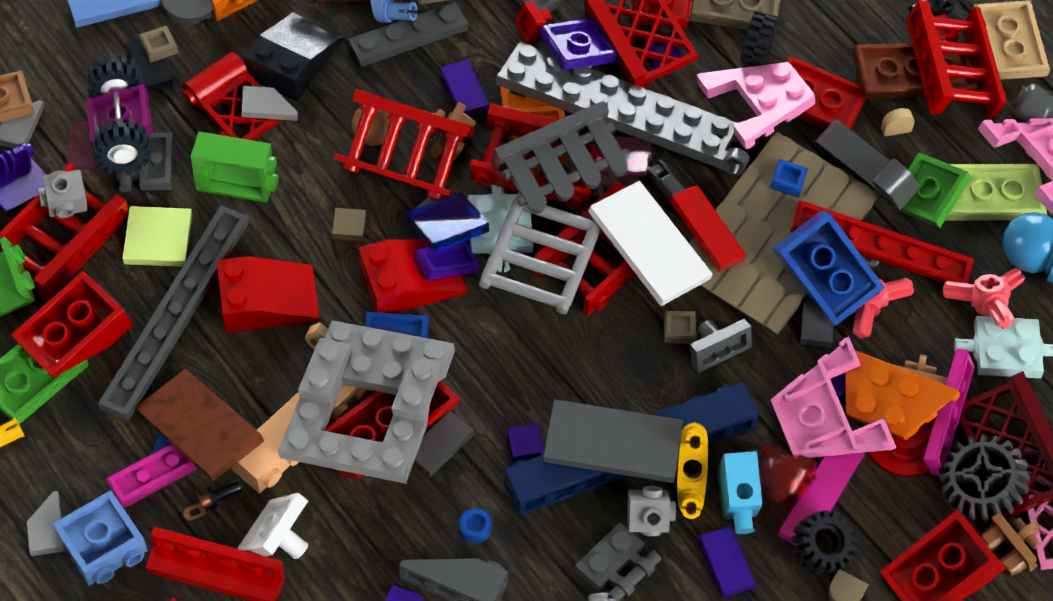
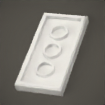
[588,181,713,306]

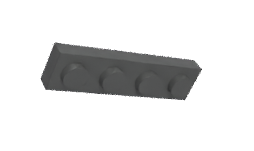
[348,2,468,67]

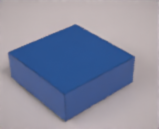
[769,159,808,198]

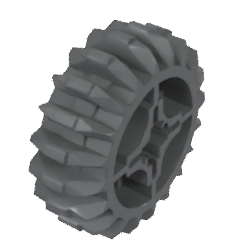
[940,434,1030,522]

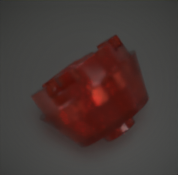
[757,445,817,502]

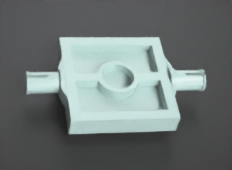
[468,185,533,272]
[954,316,1053,378]

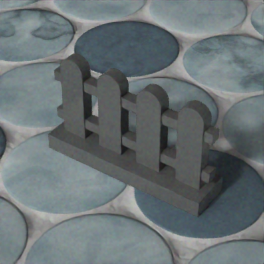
[492,100,630,214]

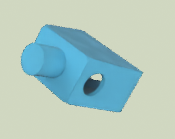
[716,451,762,534]

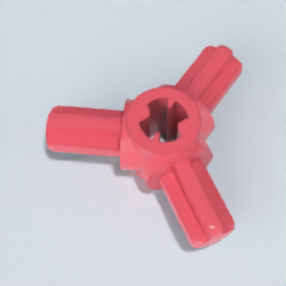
[943,268,1025,329]
[852,278,914,339]

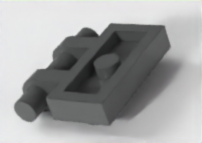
[116,132,174,192]
[574,522,662,601]

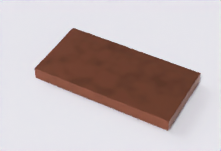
[852,42,979,99]
[135,369,264,482]

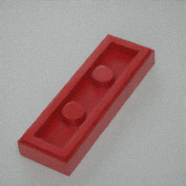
[670,185,747,272]

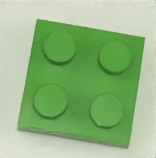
[889,153,972,228]

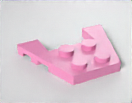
[696,62,815,149]
[978,118,1053,214]
[771,337,897,459]

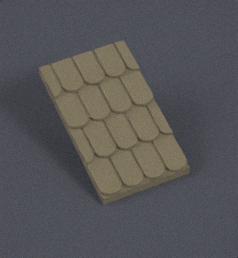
[689,132,880,335]

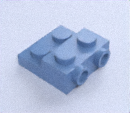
[52,491,148,585]

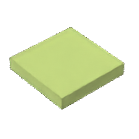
[123,206,193,267]

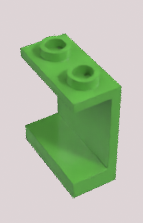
[0,237,35,317]

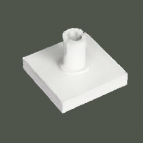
[237,493,308,559]

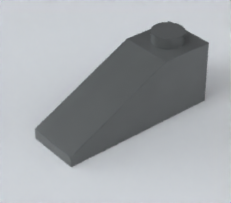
[399,558,508,601]

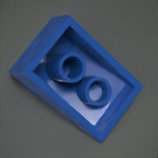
[772,211,885,326]

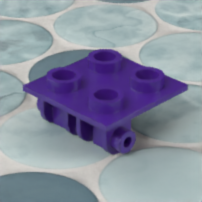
[0,143,47,213]

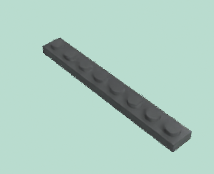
[98,206,249,421]

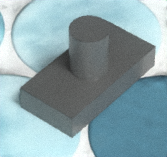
[690,318,752,373]

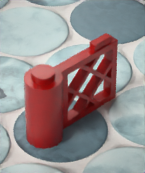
[182,52,283,141]

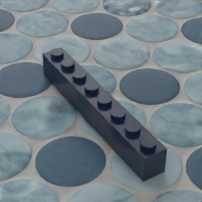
[504,382,759,516]

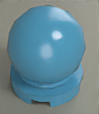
[1002,212,1053,284]

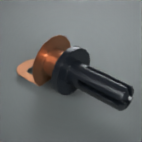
[183,481,242,521]

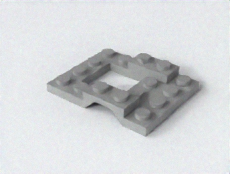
[278,320,455,484]

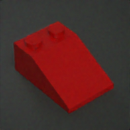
[359,239,467,313]
[217,256,320,333]
[11,271,134,378]
[880,509,1006,601]

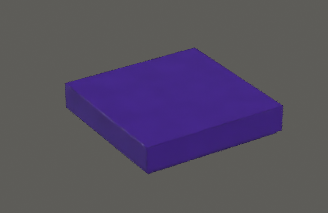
[539,18,618,70]

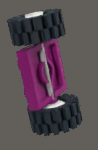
[86,54,153,176]

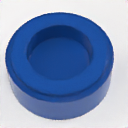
[459,508,492,543]

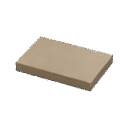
[973,0,1050,80]

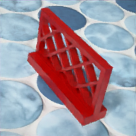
[583,0,699,89]

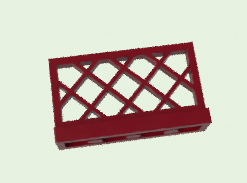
[959,371,1053,519]

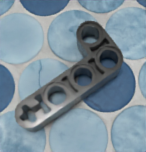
[815,119,920,211]

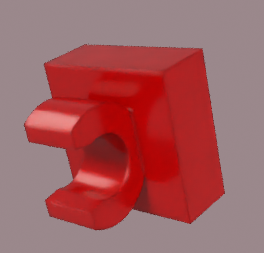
[515,1,553,44]

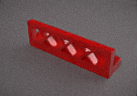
[145,527,285,601]

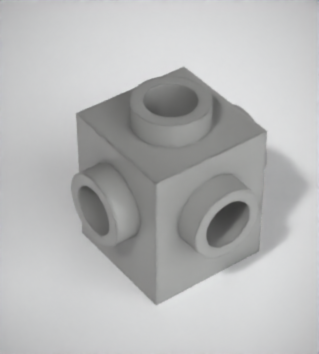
[38,170,87,218]
[627,486,676,536]

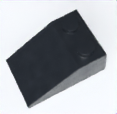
[244,12,343,101]

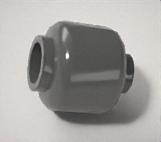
[1011,84,1053,123]

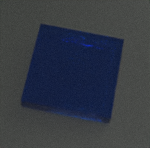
[406,192,490,252]

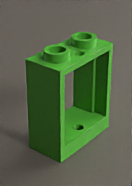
[191,131,278,203]

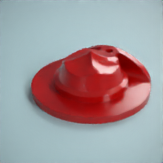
[868,417,936,477]

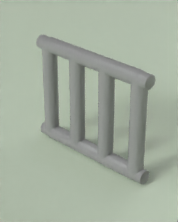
[479,192,601,314]

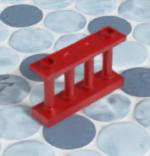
[906,0,1007,119]
[334,89,476,201]
[470,103,602,209]
[0,163,129,302]
[533,182,635,317]

